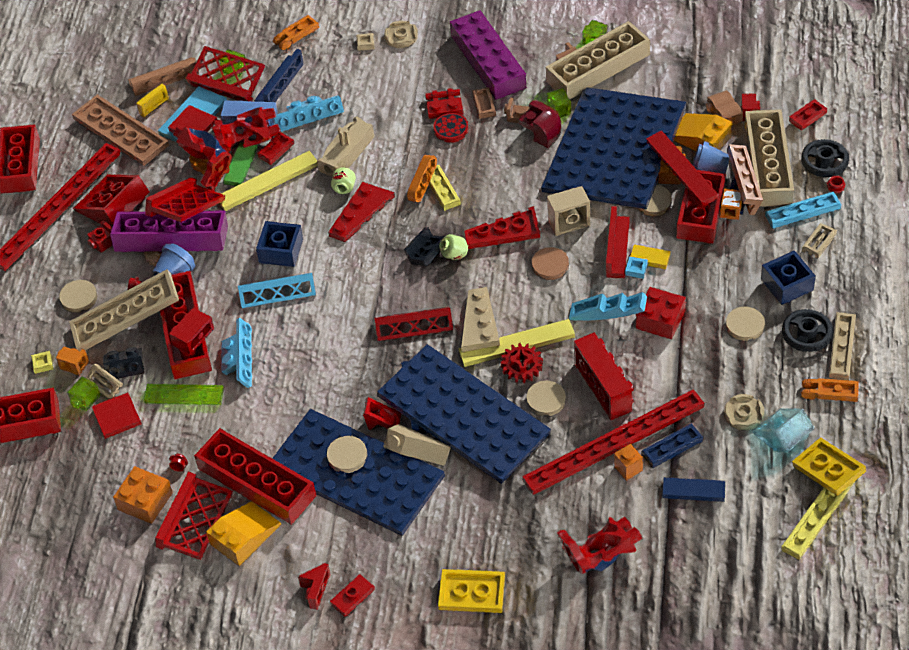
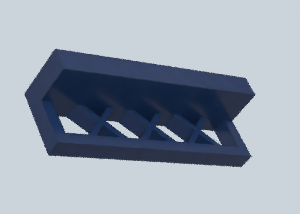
[254,49,304,102]

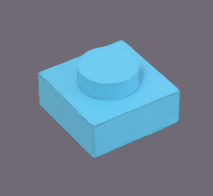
[625,257,648,279]

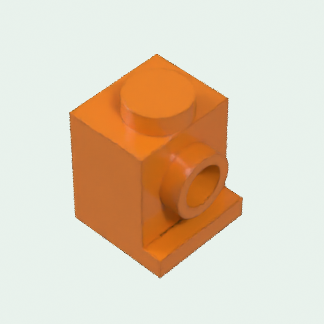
[56,346,89,376]

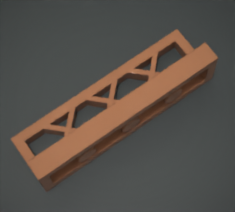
[128,57,199,96]
[727,144,763,215]

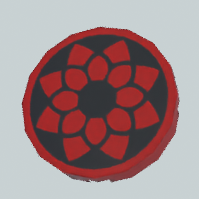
[434,113,469,143]

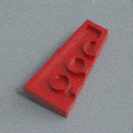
[328,182,395,242]
[464,206,540,249]

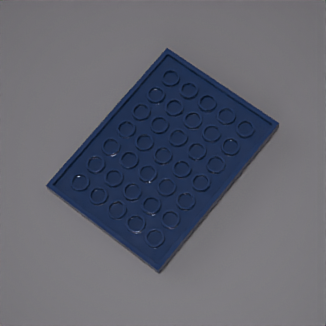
[541,87,687,209]

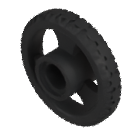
[801,139,849,178]
[782,309,833,352]

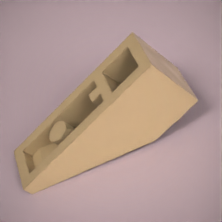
[383,424,451,465]

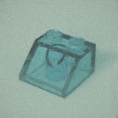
[753,408,815,453]

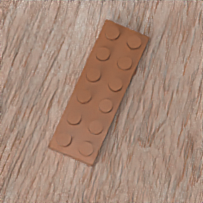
[72,94,170,166]

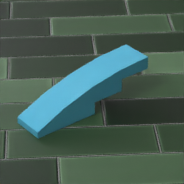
[569,292,647,321]

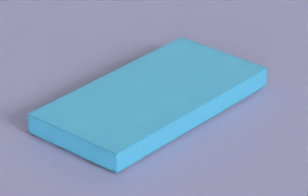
[158,87,227,142]

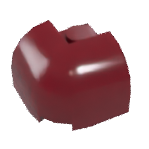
[519,100,562,148]

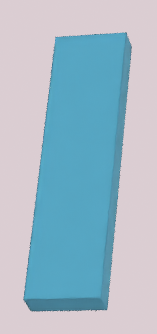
[765,191,841,229]

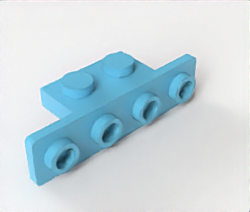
[274,95,344,132]
[221,318,252,388]

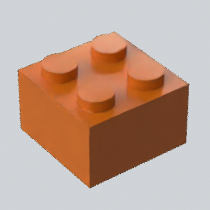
[113,466,173,524]

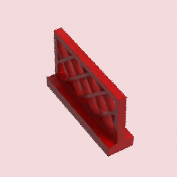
[186,46,265,102]
[145,177,226,222]
[155,471,233,560]

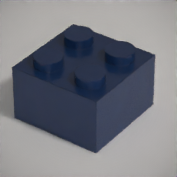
[256,221,303,267]
[761,250,816,305]

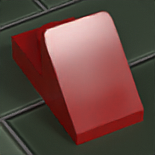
[363,397,401,430]
[298,563,331,610]

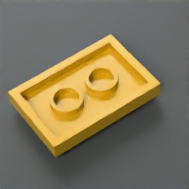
[792,437,866,496]
[438,569,505,613]

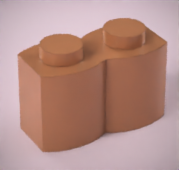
[706,90,743,125]

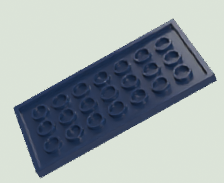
[377,344,551,484]
[272,408,445,536]

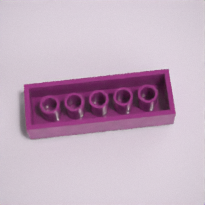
[450,10,527,100]
[111,211,228,252]

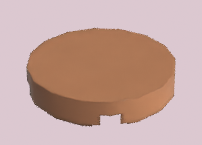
[532,247,569,280]

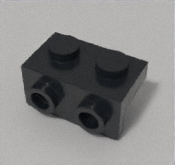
[404,227,445,266]
[103,347,145,379]

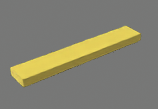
[219,151,318,211]
[459,319,575,367]
[781,482,855,560]

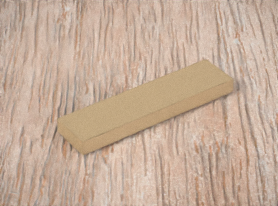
[829,312,856,380]

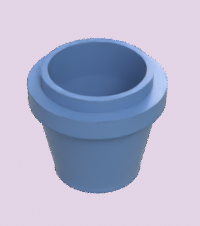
[693,141,730,174]
[152,244,195,276]

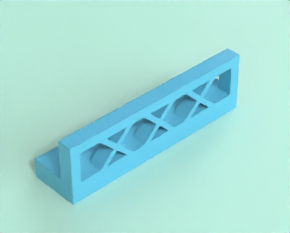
[238,273,316,308]

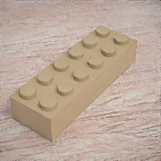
[546,21,650,101]
[744,109,794,207]

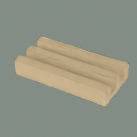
[802,223,837,259]
[85,364,123,399]

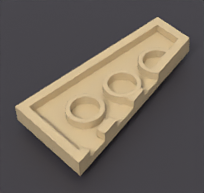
[461,287,500,352]

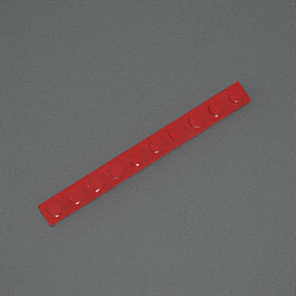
[0,143,121,271]
[522,389,705,495]

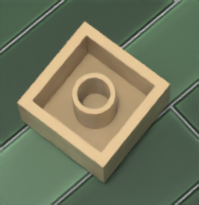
[547,186,590,236]

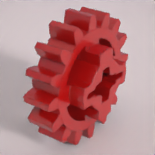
[501,343,543,383]

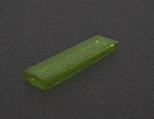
[144,384,224,405]

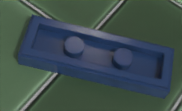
[641,423,703,468]
[663,477,725,502]

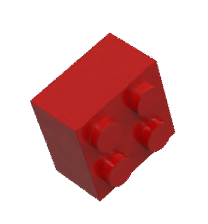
[636,287,686,340]

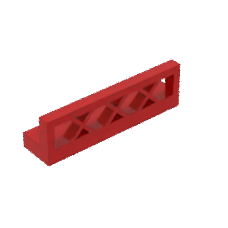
[606,206,630,279]
[374,307,453,341]

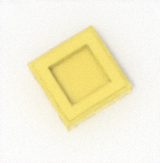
[31,351,54,374]

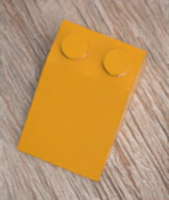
[673,113,732,151]
[206,501,281,566]

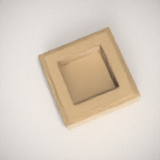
[357,33,375,51]

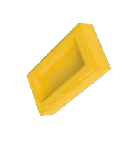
[137,84,169,118]
[630,244,671,269]

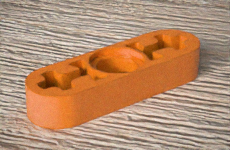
[407,154,437,202]

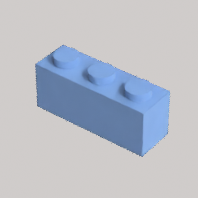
[221,101,278,129]

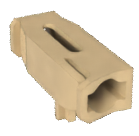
[317,116,374,177]

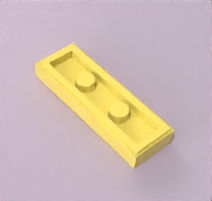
[429,165,461,211]

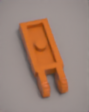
[273,15,319,50]
[801,378,859,402]

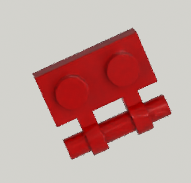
[425,88,463,119]

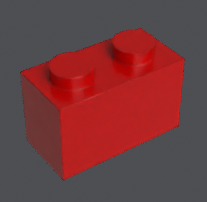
[169,307,214,355]

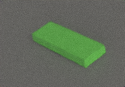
[224,142,258,186]

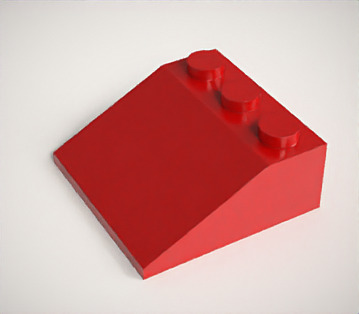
[73,174,150,227]

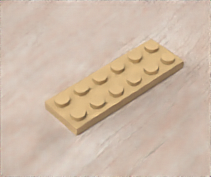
[69,269,179,352]

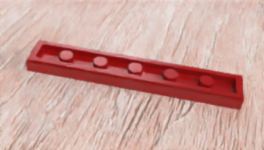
[646,130,719,207]

